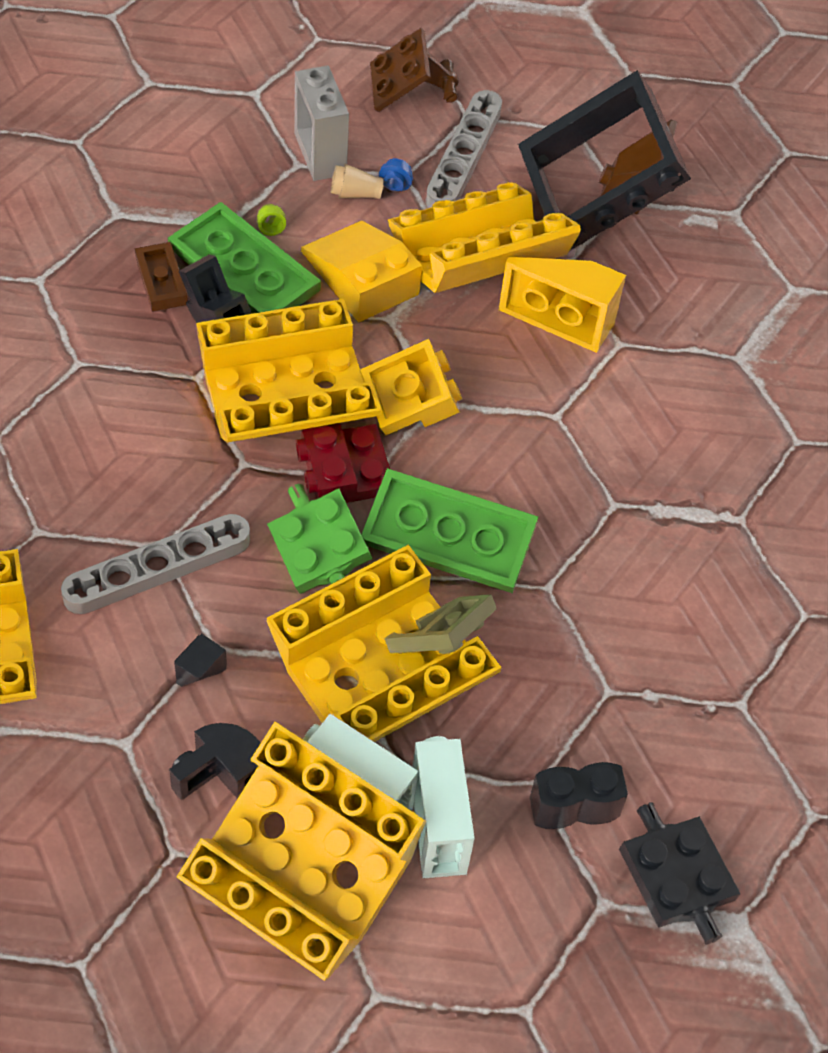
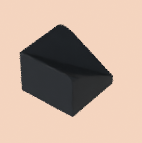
[174,633,227,687]

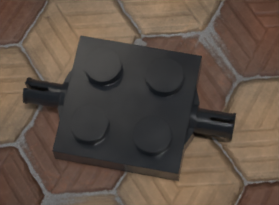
[619,802,741,945]

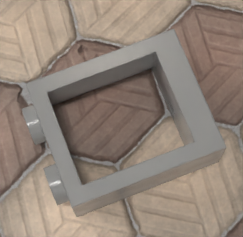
[294,65,349,181]

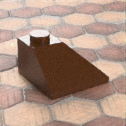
[599,120,677,215]

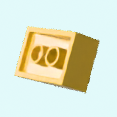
[301,220,422,323]
[499,257,626,353]

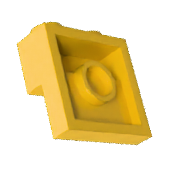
[360,339,462,436]

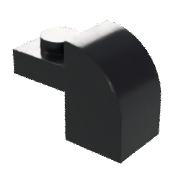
[179,254,252,323]
[169,723,261,800]

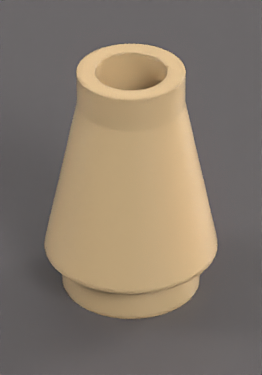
[331,163,384,199]

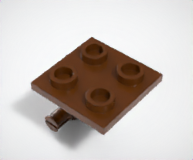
[370,27,459,112]

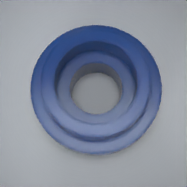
[378,158,413,191]

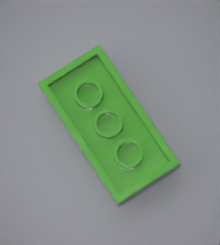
[167,202,321,314]
[361,468,538,594]

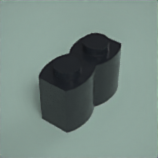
[529,762,628,829]

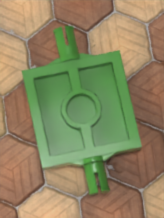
[267,484,373,594]

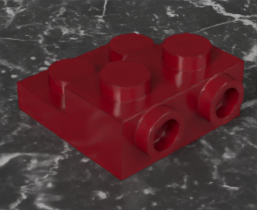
[295,423,390,503]

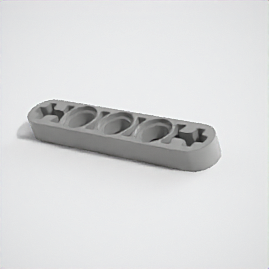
[426,90,502,208]
[61,514,250,614]

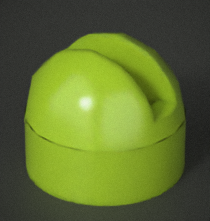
[257,204,286,236]

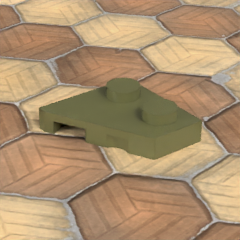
[384,594,497,654]

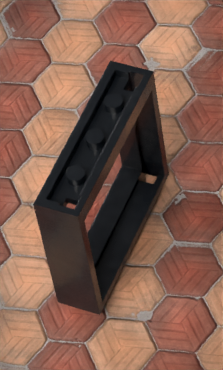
[518,70,691,250]

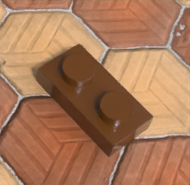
[135,242,188,312]

